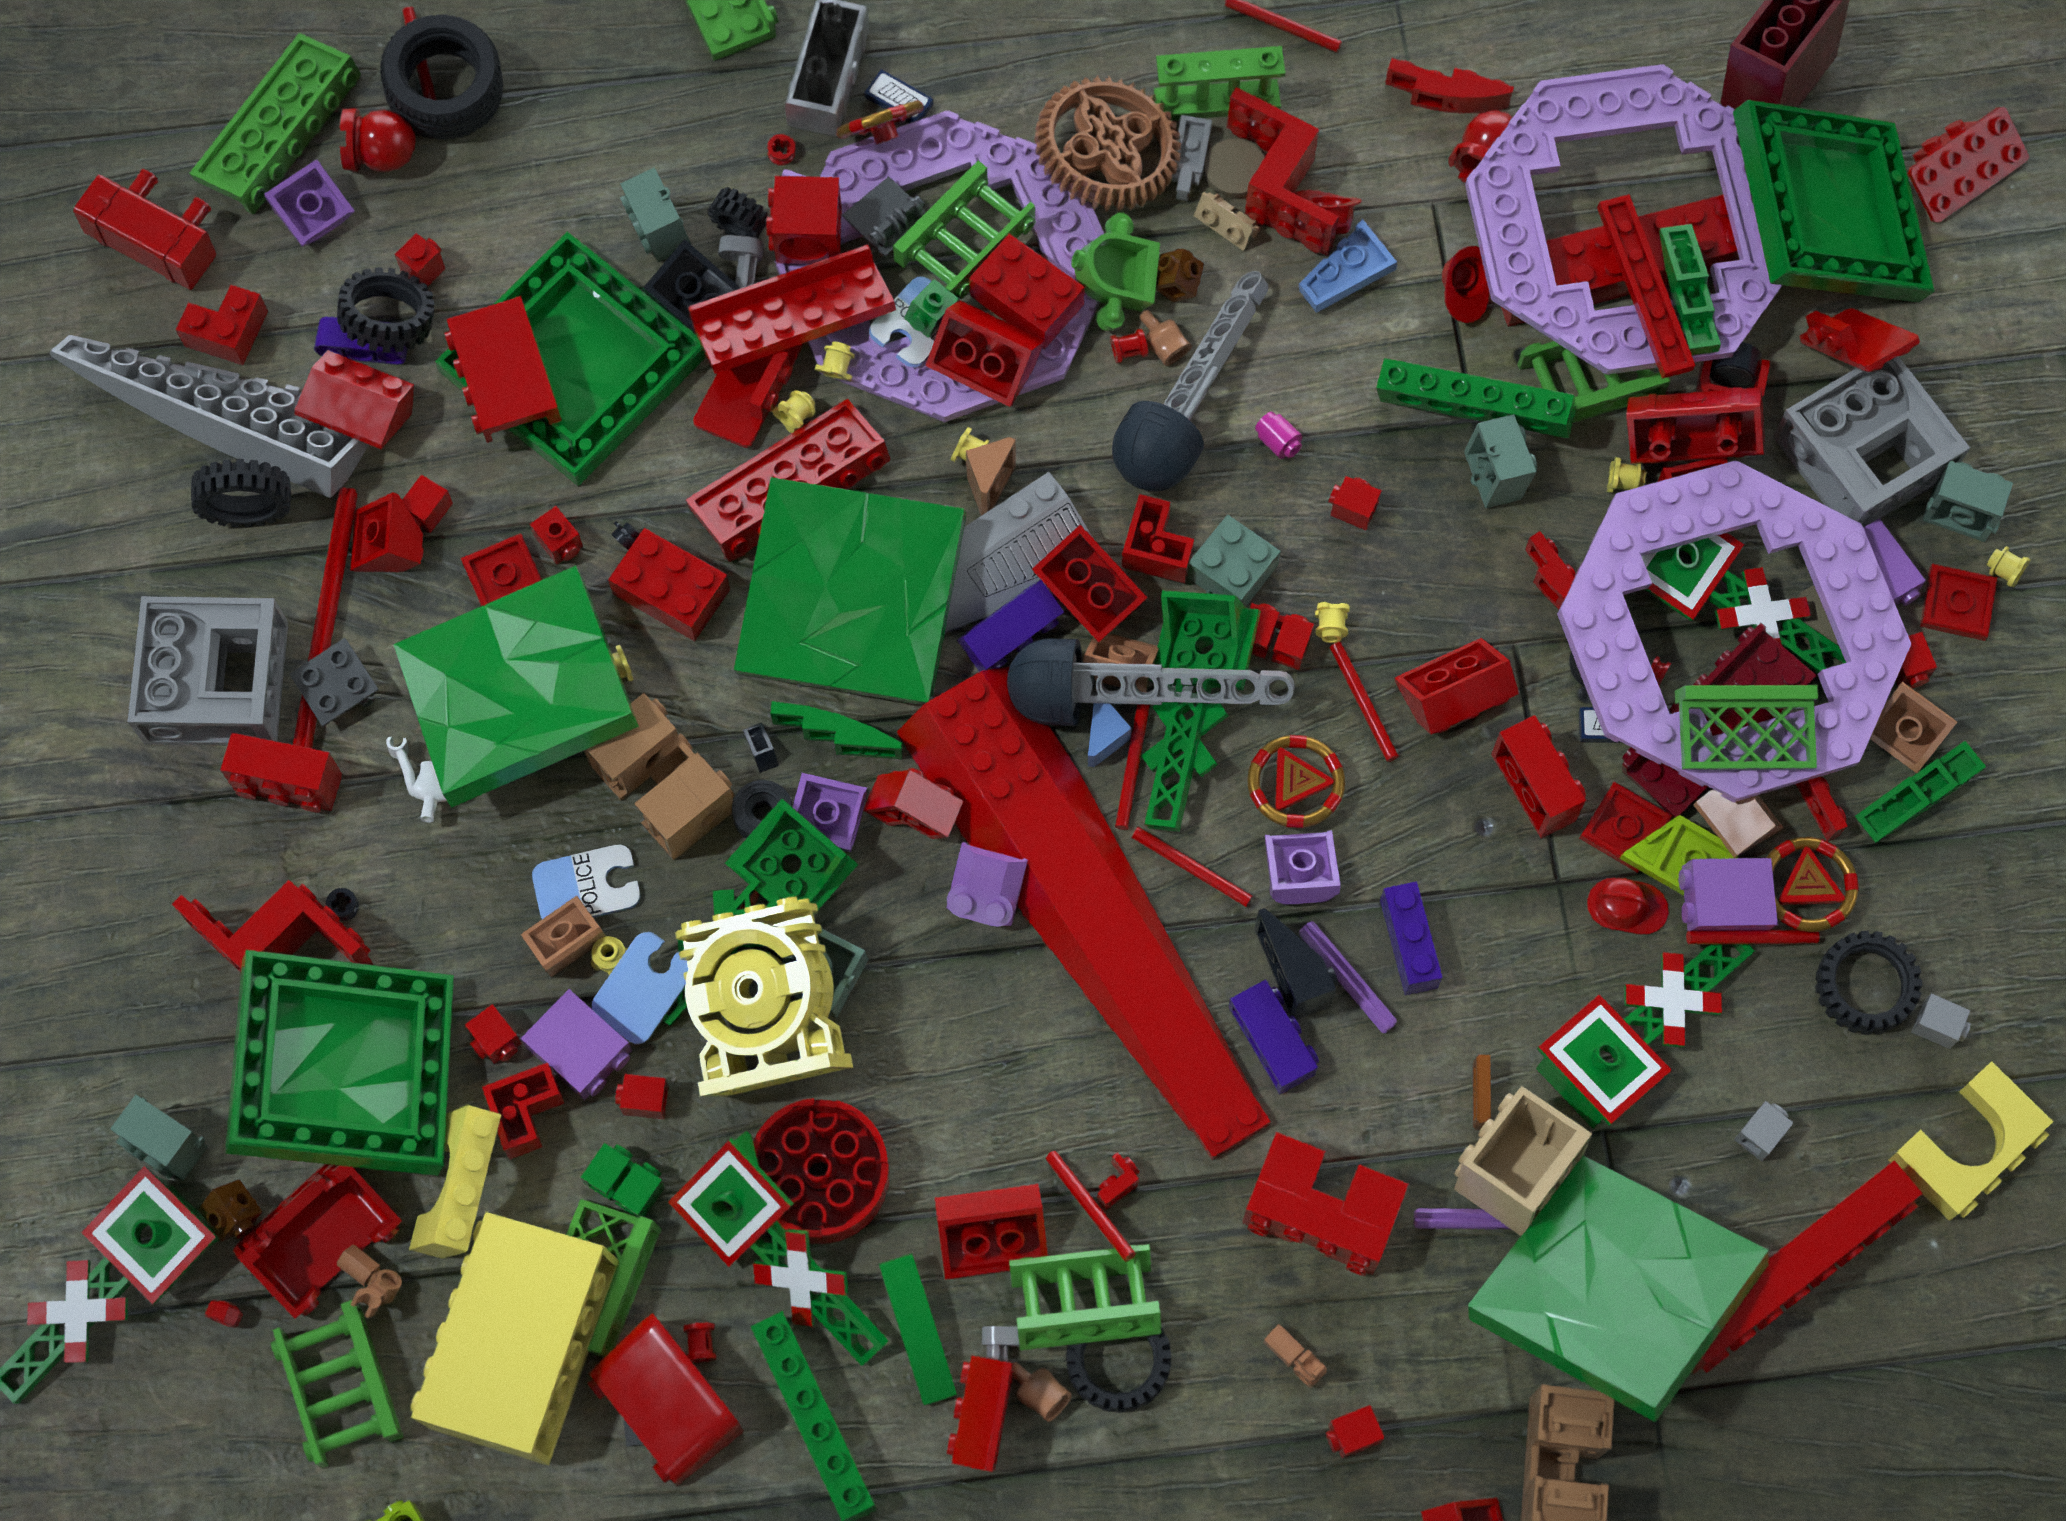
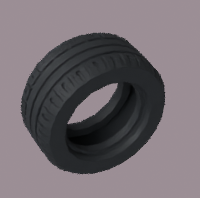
[380,14,503,140]

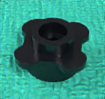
[611,521,640,550]

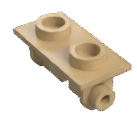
[1194,192,1260,251]

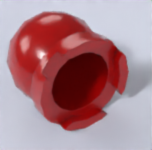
[340,108,416,173]
[1448,110,1513,183]

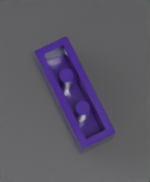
[957,580,1064,672]
[1380,881,1442,996]
[1228,979,1319,1095]

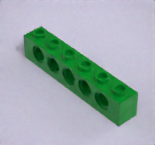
[1376,358,1577,439]
[750,1311,876,1521]

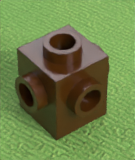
[1156,248,1204,302]
[198,1179,263,1242]

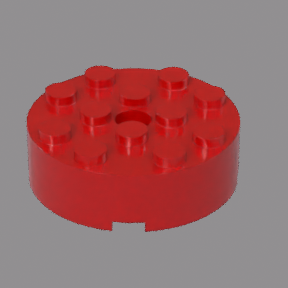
[753,1098,890,1244]

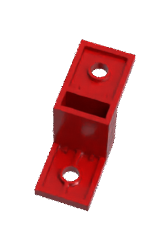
[1227,87,1339,256]
[172,880,374,973]

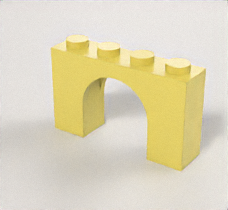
[1889,1061,2053,1221]
[409,1105,501,1259]

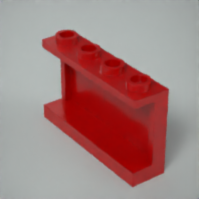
[444,296,562,443]

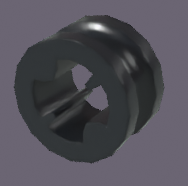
[326,888,359,921]

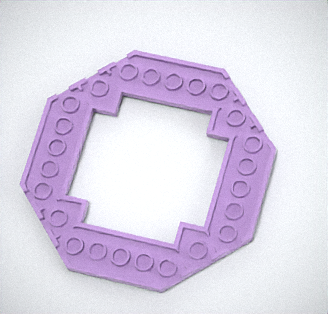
[1465,64,1782,375]
[775,110,1104,422]
[1557,460,1911,802]

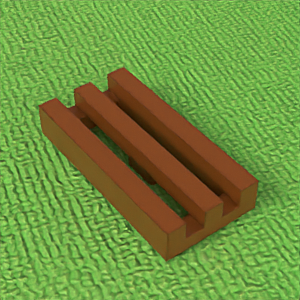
[1473,1054,1491,1130]

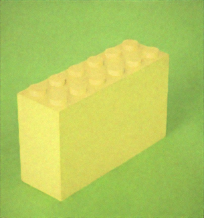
[411,1212,619,1466]

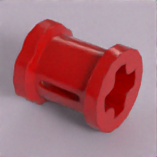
[1110,328,1148,364]
[683,1323,717,1363]

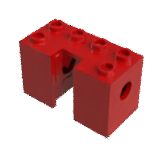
[1242,1132,1409,1276]

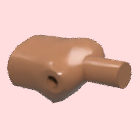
[1139,310,1192,366]
[1013,1362,1072,1422]

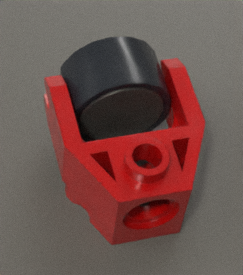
[1695,342,1770,398]

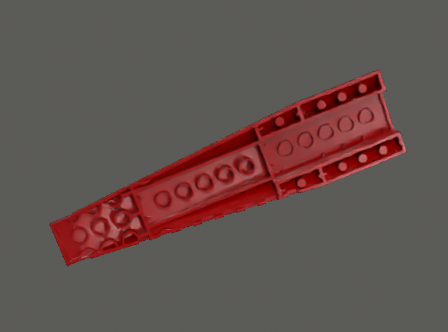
[897,666,1271,1160]

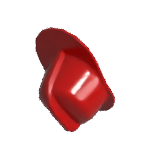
[1292,190,1362,234]
[1442,246,1489,323]
[1587,878,1669,935]

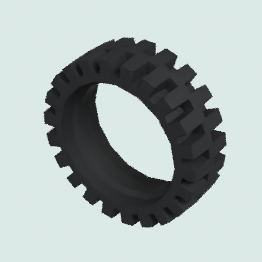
[337,267,435,353]
[191,459,291,528]
[1815,930,1922,1035]
[1066,1304,1171,1413]

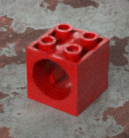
[766,176,842,264]

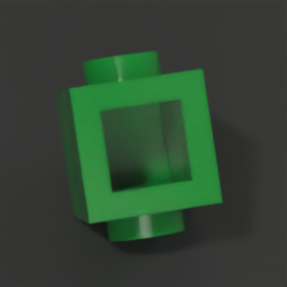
[904,279,959,338]

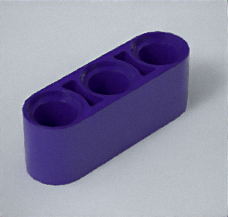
[314,317,408,365]

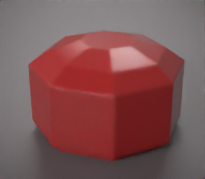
[205,1300,243,1328]

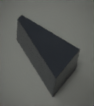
[743,723,779,773]

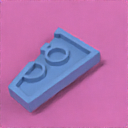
[1299,219,1397,313]

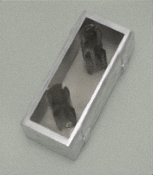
[785,0,869,136]

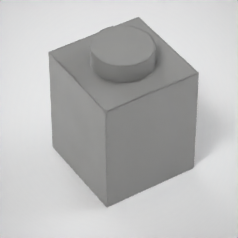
[1911,994,1971,1049]
[1734,1101,1793,1161]

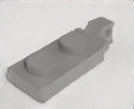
[1172,115,1212,201]

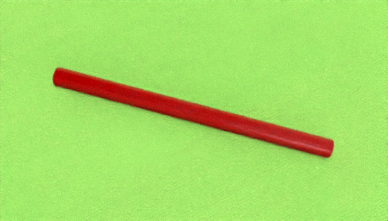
[293,487,358,749]

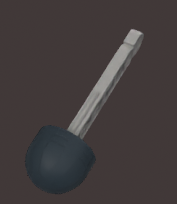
[1112,271,1269,491]
[1007,639,1295,726]

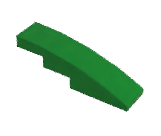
[1659,224,1721,355]
[770,701,903,760]
[1855,741,1986,843]
[879,1253,957,1406]

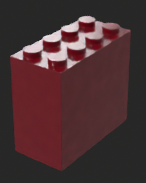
[1720,0,1850,110]

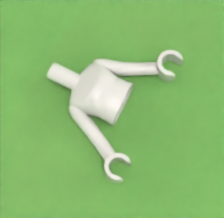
[386,737,447,823]

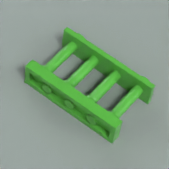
[1154,46,1285,121]
[893,161,1036,299]
[1518,341,1670,422]
[1009,1244,1161,1351]
[271,1300,404,1469]

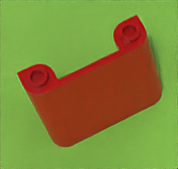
[233,1164,402,1319]
[587,1313,744,1486]

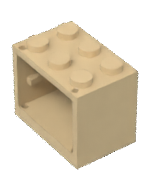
[1454,1086,1592,1236]

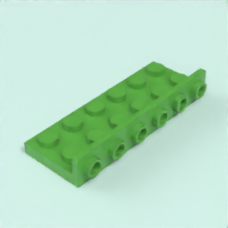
[685,0,779,61]
[189,33,361,214]

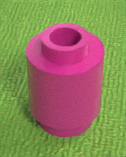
[1255,411,1303,459]

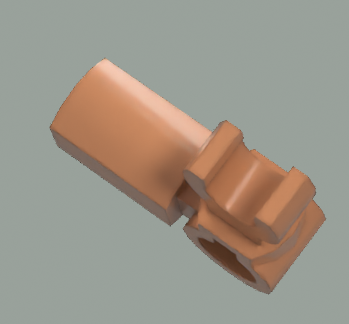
[337,1244,402,1318]
[1263,1324,1327,1388]

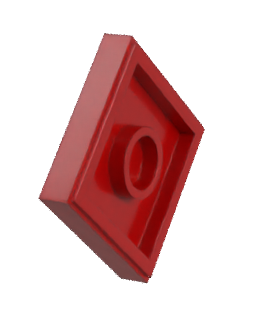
[460,533,542,606]
[1920,563,1997,641]
[1579,782,1672,873]

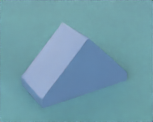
[1088,703,1131,767]

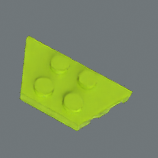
[1619,815,1738,896]

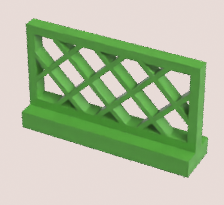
[1675,685,1818,770]
[566,1199,661,1358]

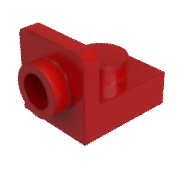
[1097,1152,1140,1211]

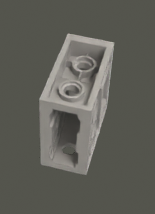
[1773,356,1970,527]
[127,596,288,746]

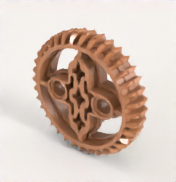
[1034,75,1181,212]

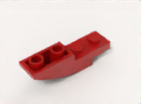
[1385,58,1514,113]
[1525,531,1576,609]

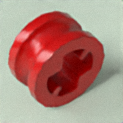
[767,134,795,165]
[1651,656,1671,686]

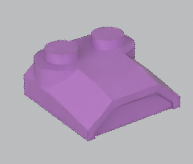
[264,159,355,247]
[793,773,867,852]
[1265,830,1341,904]
[946,842,1028,927]

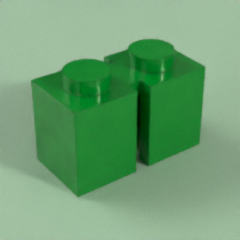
[580,1143,665,1217]

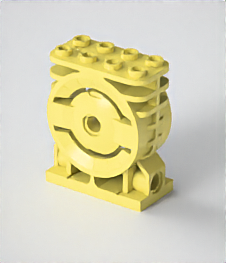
[675,897,853,1097]

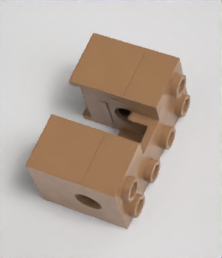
[584,693,735,860]
[1521,1385,1614,1521]

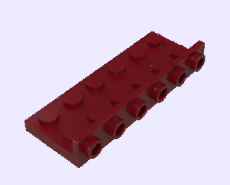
[1622,623,1816,818]

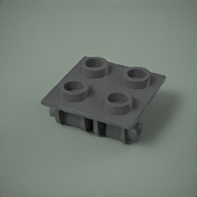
[842,176,926,257]
[289,638,379,727]

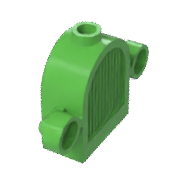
[1071,213,1160,332]

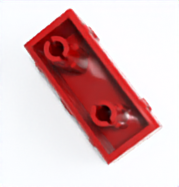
[73,169,216,290]
[1626,387,1765,464]

